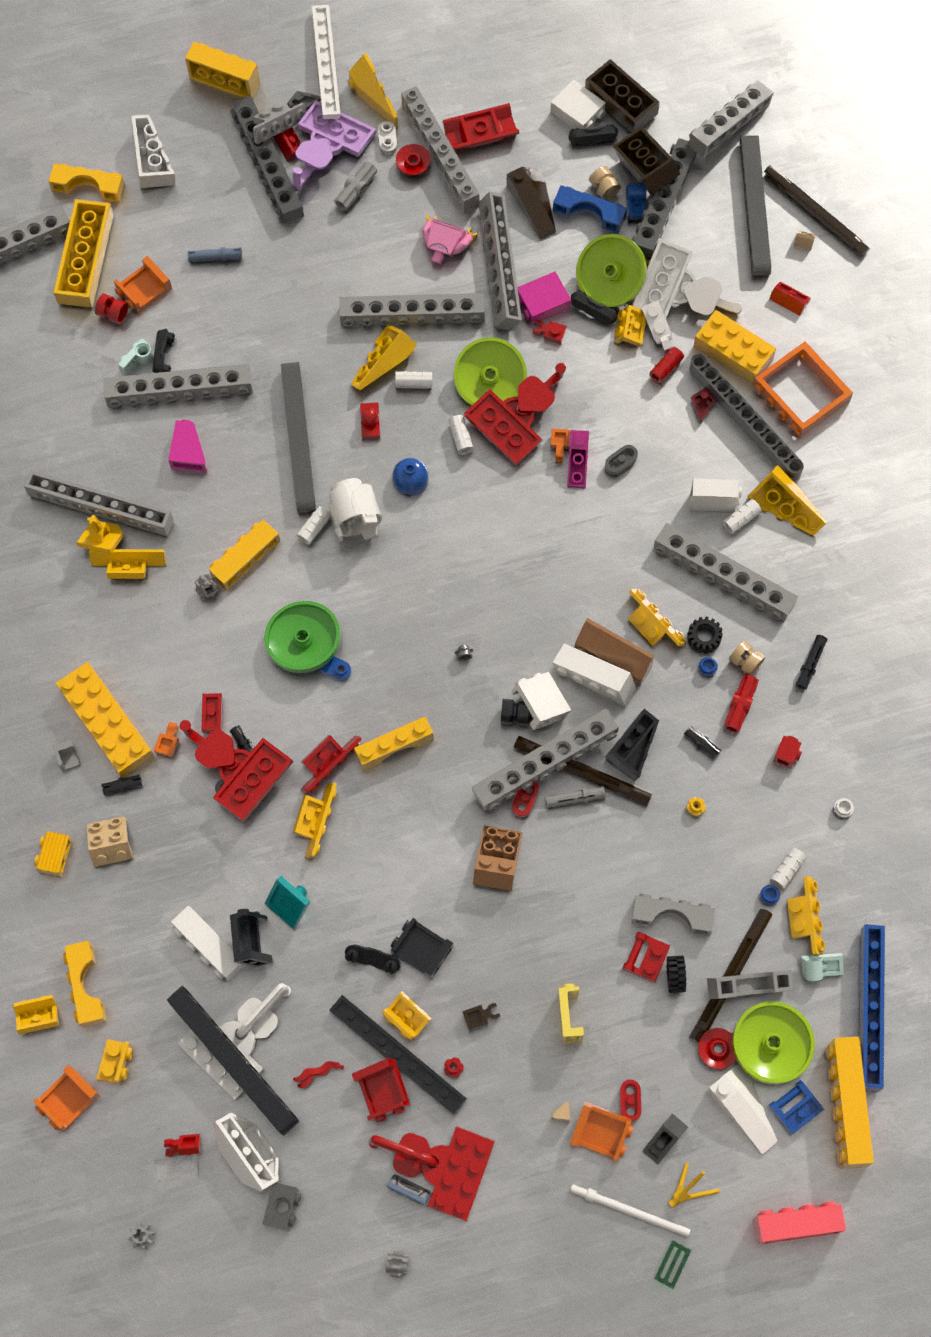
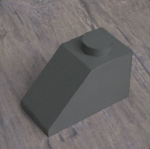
[642,1113,688,1164]

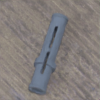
[188,247,243,262]

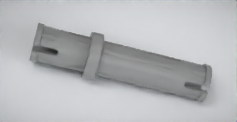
[546,786,606,808]

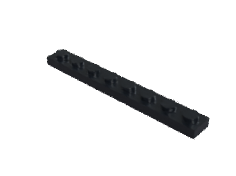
[329,995,467,1115]

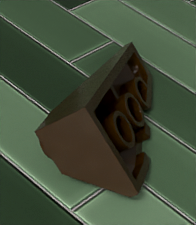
[506,167,556,240]

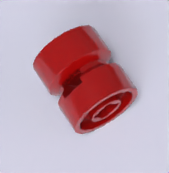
[95,293,128,324]

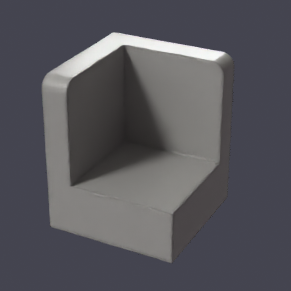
[52,739,81,772]

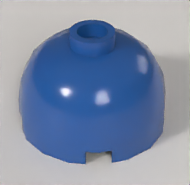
[392,458,429,496]

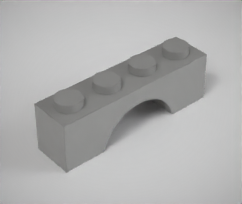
[631,894,715,936]
[707,970,794,999]

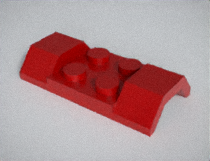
[442,103,519,150]

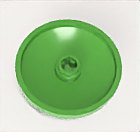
[264,601,341,673]

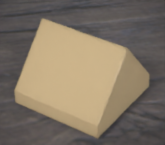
[794,230,815,249]
[551,1102,570,1123]

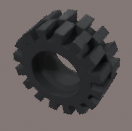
[687,617,723,654]
[666,955,687,993]

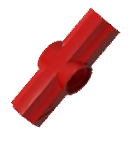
[724,674,759,733]

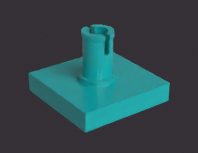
[264,876,311,929]

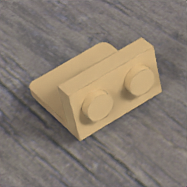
[87,817,133,867]

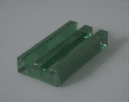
[654,1240,691,1289]

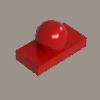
[360,402,380,439]

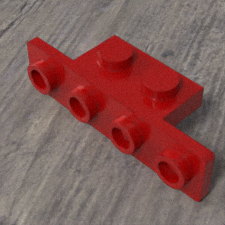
[300,735,362,793]

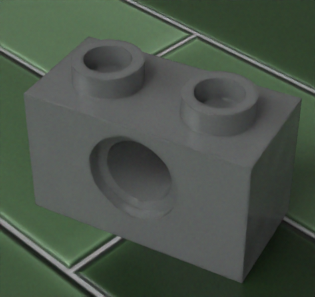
[262,1183,301,1231]

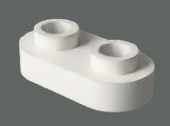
[378,121,397,155]

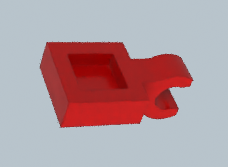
[164,1134,201,1157]

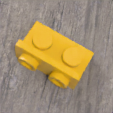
[614,305,646,347]
[96,1039,133,1085]

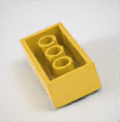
[185,41,261,99]
[693,310,776,384]

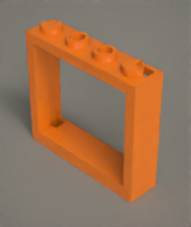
[753,341,853,438]

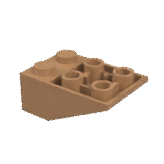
[473,825,522,891]

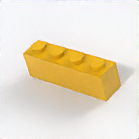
[209,520,280,591]

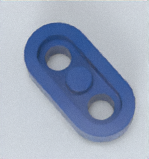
[317,656,351,681]

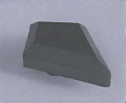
[287,91,321,110]

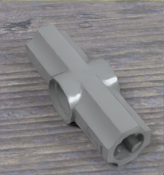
[334,162,377,211]

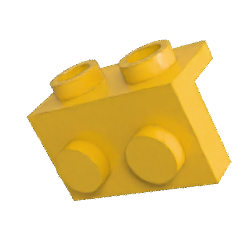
[382,992,432,1040]
[13,995,59,1035]

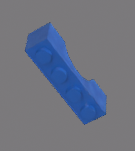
[553,185,627,234]

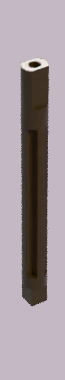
[764,165,870,256]
[514,736,652,806]
[689,909,772,1044]

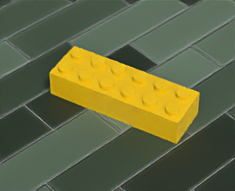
[53,199,114,308]
[56,661,154,778]
[826,1037,874,1169]

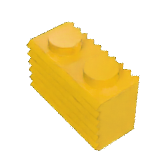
[34,831,72,877]

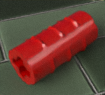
[649,347,684,384]

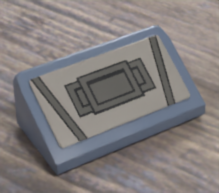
[387,1174,431,1206]

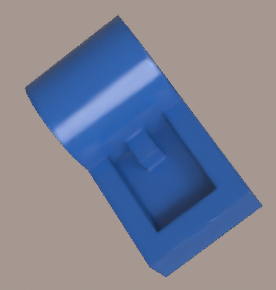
[625,184,646,220]

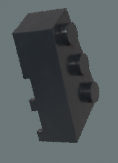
[605,709,659,781]

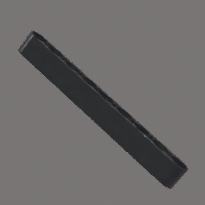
[167,986,300,1136]

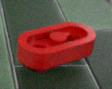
[512,781,539,817]
[620,1080,641,1122]

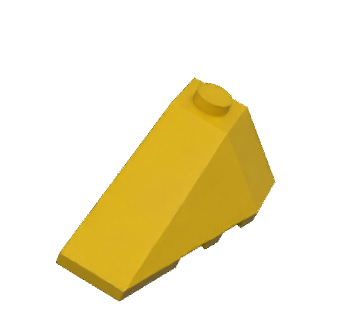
[347,53,398,128]
[350,325,417,390]
[747,465,827,536]

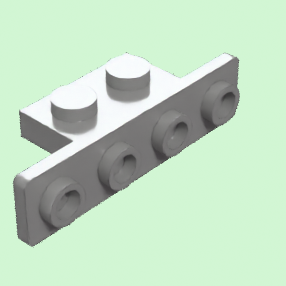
[253,103,306,144]

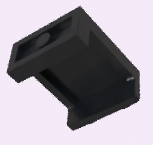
[230,909,273,967]
[390,917,454,980]

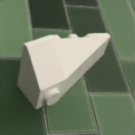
[707,1064,778,1155]

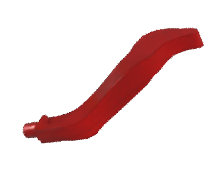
[293,1061,344,1089]

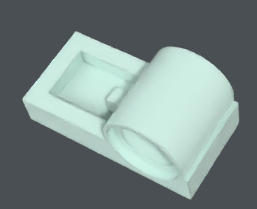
[118,338,154,376]
[801,953,844,981]

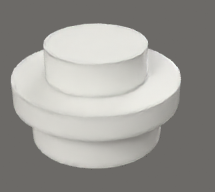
[834,798,854,818]

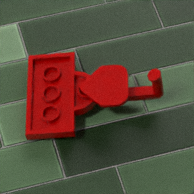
[464,363,566,466]
[180,720,293,822]
[369,1126,495,1221]

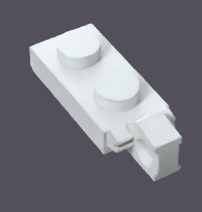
[641,300,672,352]

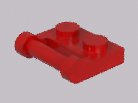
[622,931,671,983]

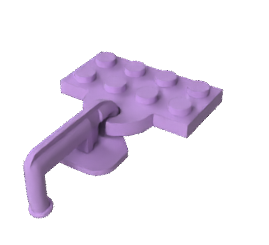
[292,101,376,192]

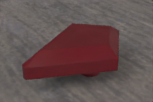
[691,387,717,422]

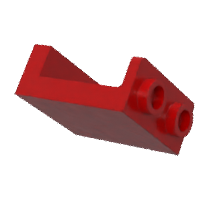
[352,1058,411,1123]

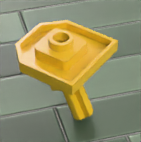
[76,515,124,554]

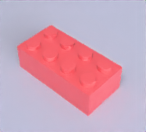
[753,1201,846,1245]

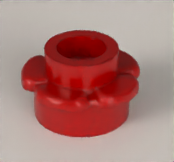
[444,1057,464,1078]

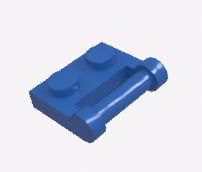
[768,1080,824,1135]

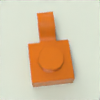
[551,429,570,462]
[154,722,179,758]

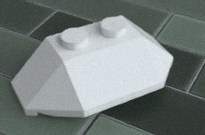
[214,1113,279,1192]

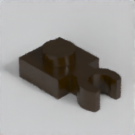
[462,1003,500,1032]

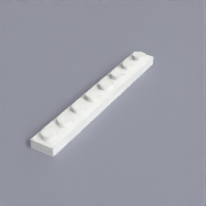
[312,5,340,119]

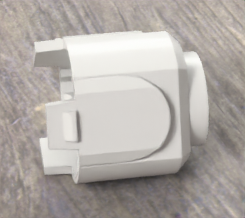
[328,478,382,542]

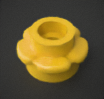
[686,797,706,816]

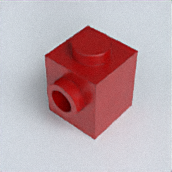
[773,736,803,769]

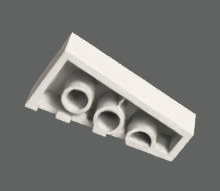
[131,115,175,188]
[553,644,636,708]

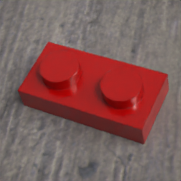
[201,693,223,733]

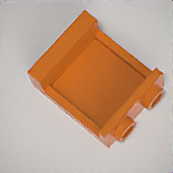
[114,256,172,313]
[33,1065,100,1132]
[570,1102,634,1162]

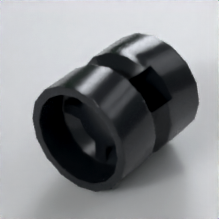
[501,698,529,725]

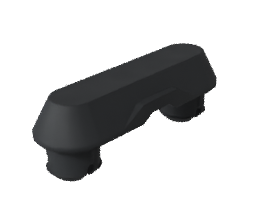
[568,124,618,145]
[571,290,618,324]
[152,329,175,373]
[345,944,401,974]

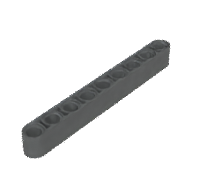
[740,135,771,276]
[689,354,804,481]
[281,362,316,513]

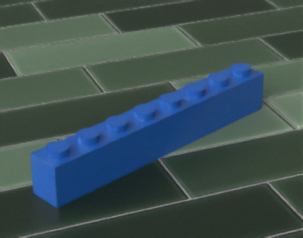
[859,924,885,1092]

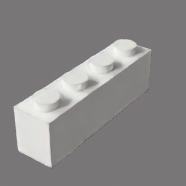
[171,905,245,981]

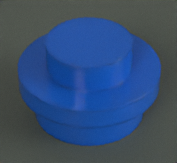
[698,657,718,676]
[760,885,780,905]

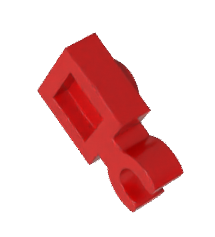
[533,320,567,344]

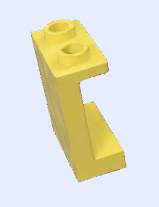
[557,984,584,1044]

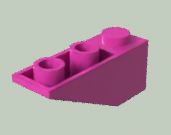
[567,429,589,487]

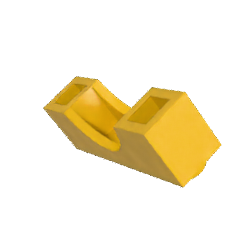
[48,163,125,203]
[354,716,434,771]
[63,941,106,1027]

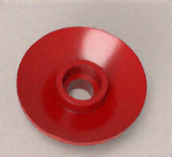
[396,144,431,175]
[698,1028,736,1069]

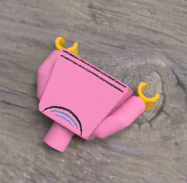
[422,215,478,264]

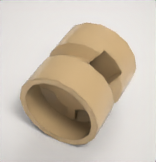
[589,166,621,200]
[729,640,766,675]

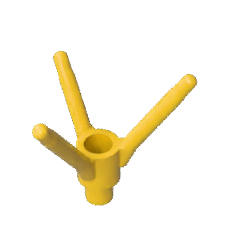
[668,1163,720,1208]

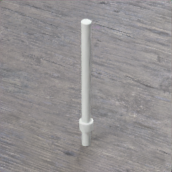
[570,1184,690,1238]

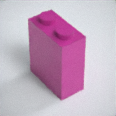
[517,271,571,325]

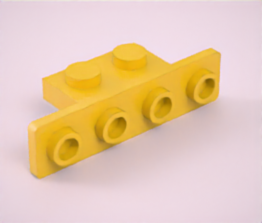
[89,549,166,579]
[628,589,687,646]
[292,782,337,859]
[787,876,825,955]

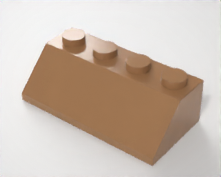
[574,618,654,687]

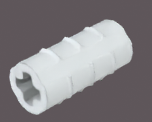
[395,371,432,389]
[448,415,474,455]
[722,499,762,534]
[296,506,331,545]
[770,847,807,890]

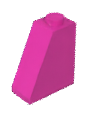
[168,420,208,472]

